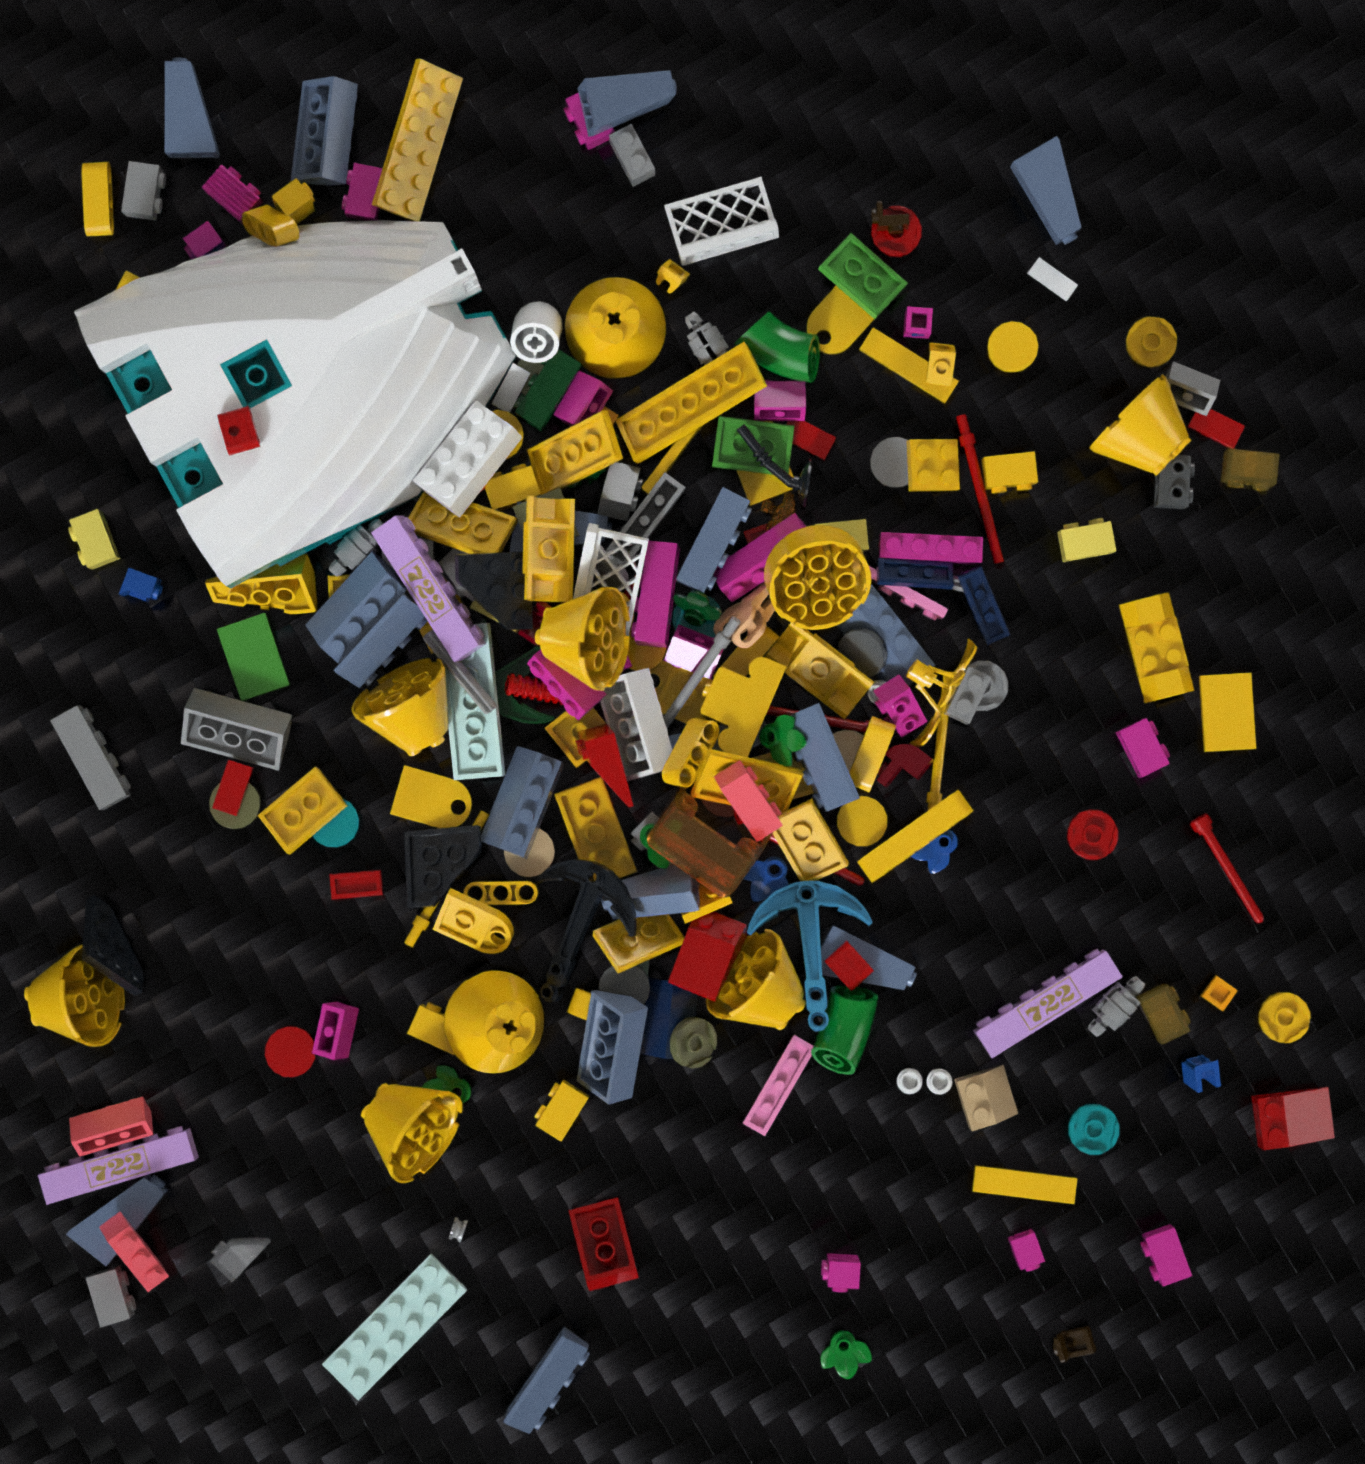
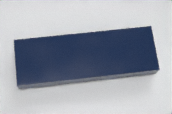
[876,558,954,589]
[957,565,1010,645]

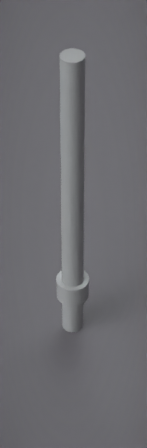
[663,616,741,729]

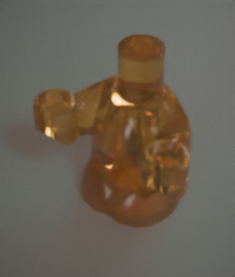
[761,492,796,531]

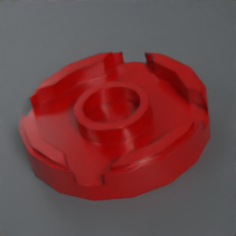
[871,206,922,257]
[1067,809,1118,860]
[265,1026,316,1077]

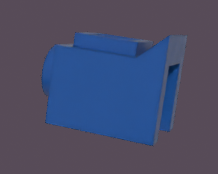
[119,568,163,602]
[1182,1055,1221,1093]

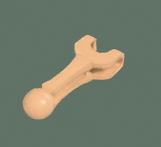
[713,582,775,648]

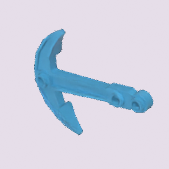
[747,881,873,1031]

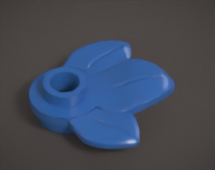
[910,829,958,873]
[740,857,789,902]

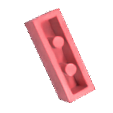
[714,760,783,842]
[69,1096,154,1157]
[99,1212,169,1292]

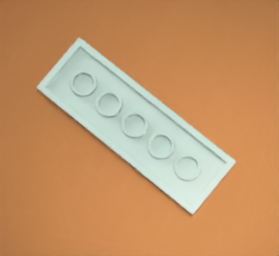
[444,623,505,780]
[322,1254,467,1401]

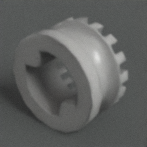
[449,1217,468,1243]

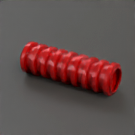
[505,673,564,705]

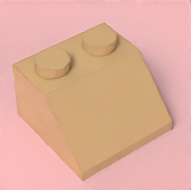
[954,1064,1018,1131]

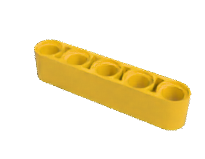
[857,790,974,883]

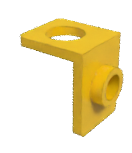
[926,343,956,386]

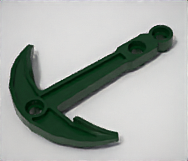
[479,617,554,724]

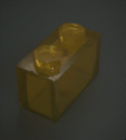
[1221,449,1279,491]
[1137,984,1191,1044]

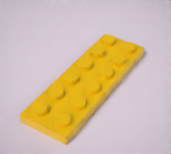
[372,59,463,221]
[616,342,767,464]

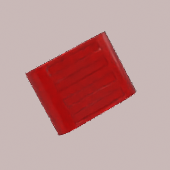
[217,406,261,456]
[824,940,874,992]

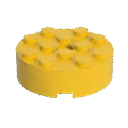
[764,525,871,630]

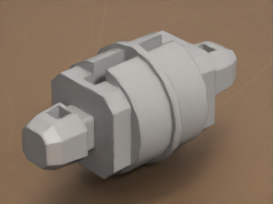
[685,312,729,365]
[329,518,384,577]
[1088,976,1145,1037]

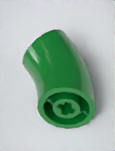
[734,311,820,383]
[811,985,878,1075]

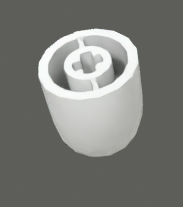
[510,301,563,363]

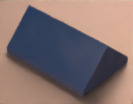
[640,977,698,1059]

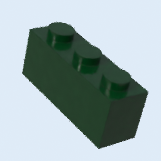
[514,349,582,432]

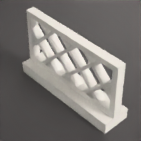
[664,177,779,266]
[573,523,649,636]

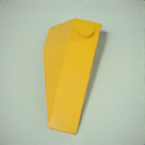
[205,554,317,614]

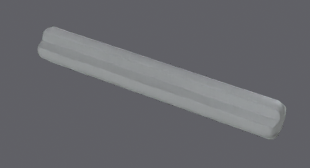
[423,630,496,714]

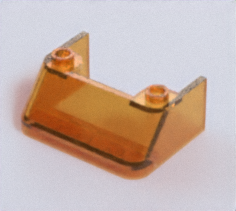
[647,786,773,898]

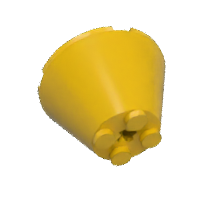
[565,277,666,379]
[1090,374,1191,476]
[535,587,630,691]
[351,658,449,756]
[706,929,806,1030]
[24,944,125,1047]
[444,970,544,1073]
[361,1083,463,1183]

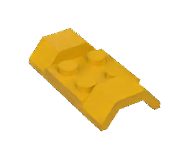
[523,495,575,602]
[1119,592,1194,703]
[765,623,874,719]

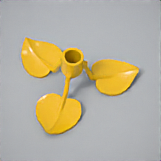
[906,639,977,747]

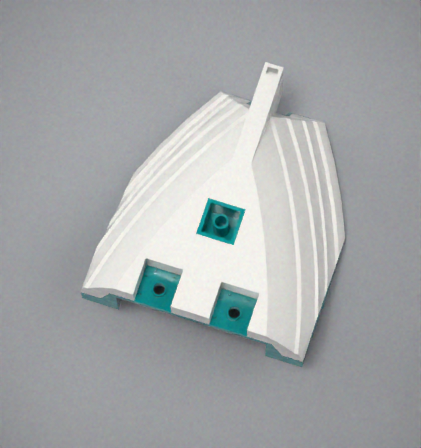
[74,220,516,588]

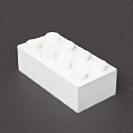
[413,400,522,518]
[600,668,672,781]

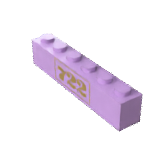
[371,516,486,662]
[973,949,1122,1058]
[38,1126,199,1205]

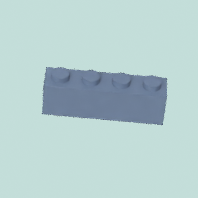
[291,76,358,186]
[676,487,752,593]
[306,551,407,664]
[836,585,935,686]
[334,590,428,688]
[790,703,860,812]
[481,746,564,859]
[576,990,648,1104]
[503,1327,590,1434]

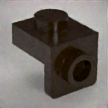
[871,201,909,234]
[1053,1326,1097,1363]

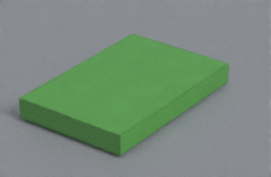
[818,233,908,319]
[712,416,794,475]
[217,613,290,701]

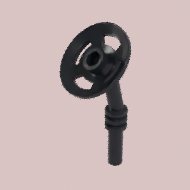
[737,424,812,510]

